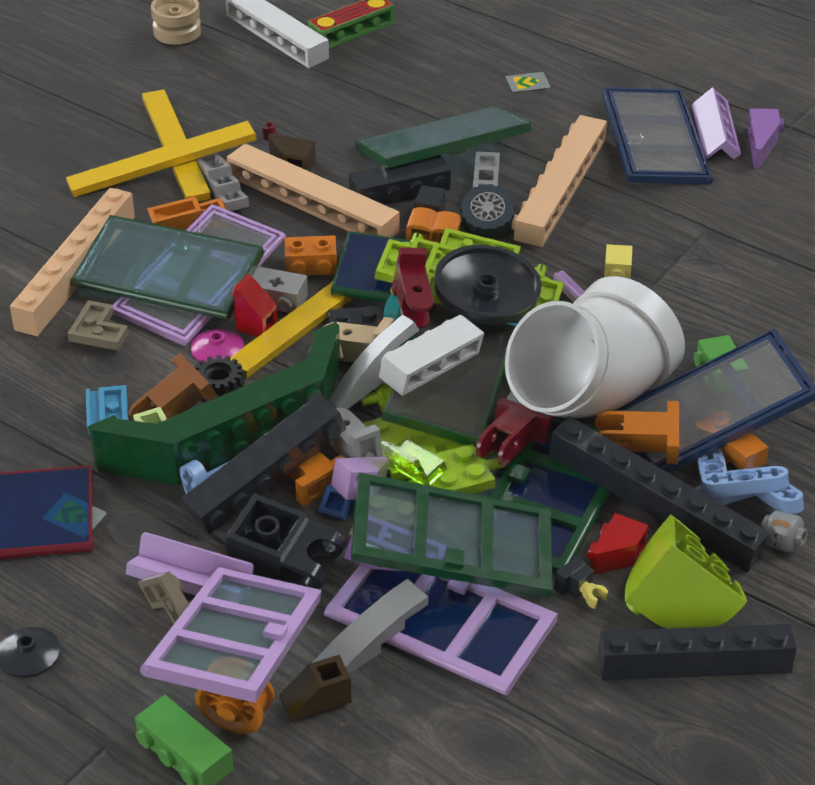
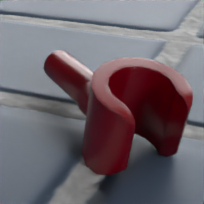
[261,122,283,140]

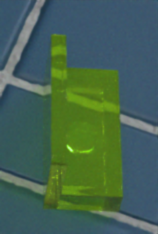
[379,440,448,485]

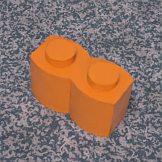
[406,207,462,243]

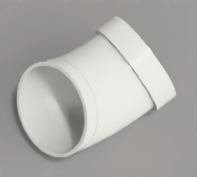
[505,276,685,418]

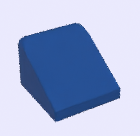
[318,485,355,521]

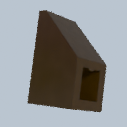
[268,134,316,172]
[279,655,352,722]

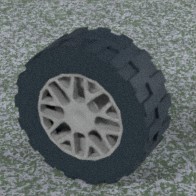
[460,184,515,239]

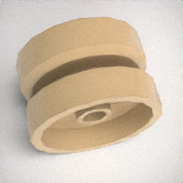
[151,0,201,45]

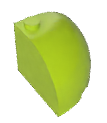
[625,515,747,628]

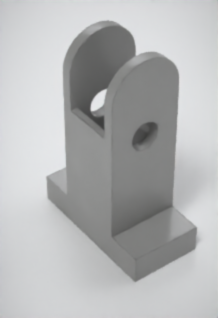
[328,408,383,458]

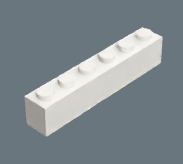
[226,0,329,68]

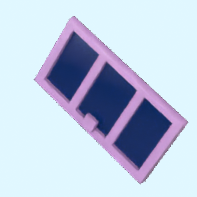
[324,564,558,696]

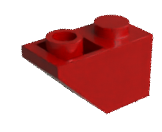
[232,274,277,337]
[587,513,649,575]

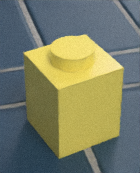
[604,244,632,279]

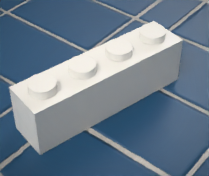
[379,315,484,396]

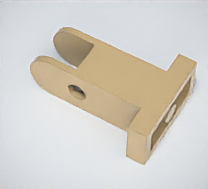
[323,317,400,362]

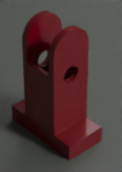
[392,247,433,329]
[475,398,553,467]

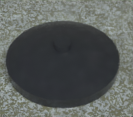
[434,245,541,325]

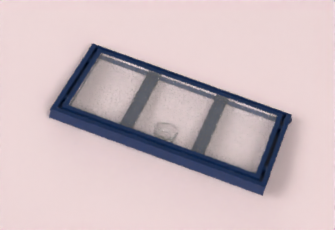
[601,87,713,184]
[614,329,815,473]

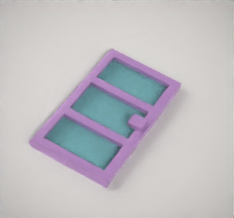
[140,567,321,703]

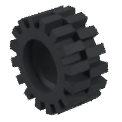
[195,355,244,402]

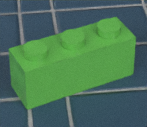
[135,695,234,785]

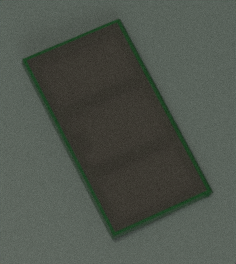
[382,302,516,448]

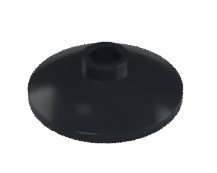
[0,627,60,678]

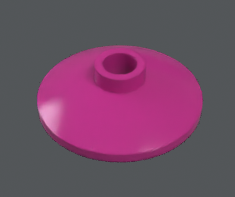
[191,329,244,362]

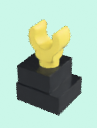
[554,556,608,609]

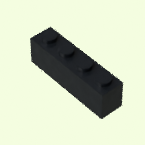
[349,155,451,204]

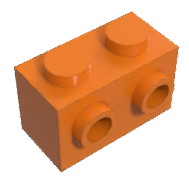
[285,236,337,276]

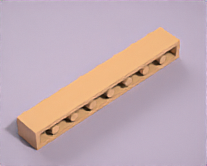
[512,115,607,247]
[227,143,400,237]
[10,188,135,336]

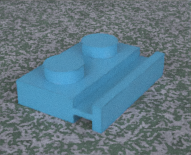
[86,385,129,435]

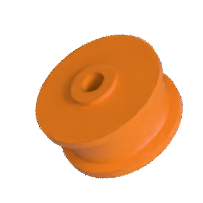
[195,660,275,734]

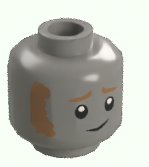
[761,510,808,553]

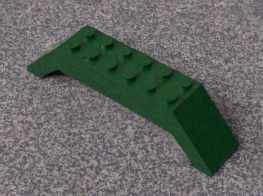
[89,322,341,485]

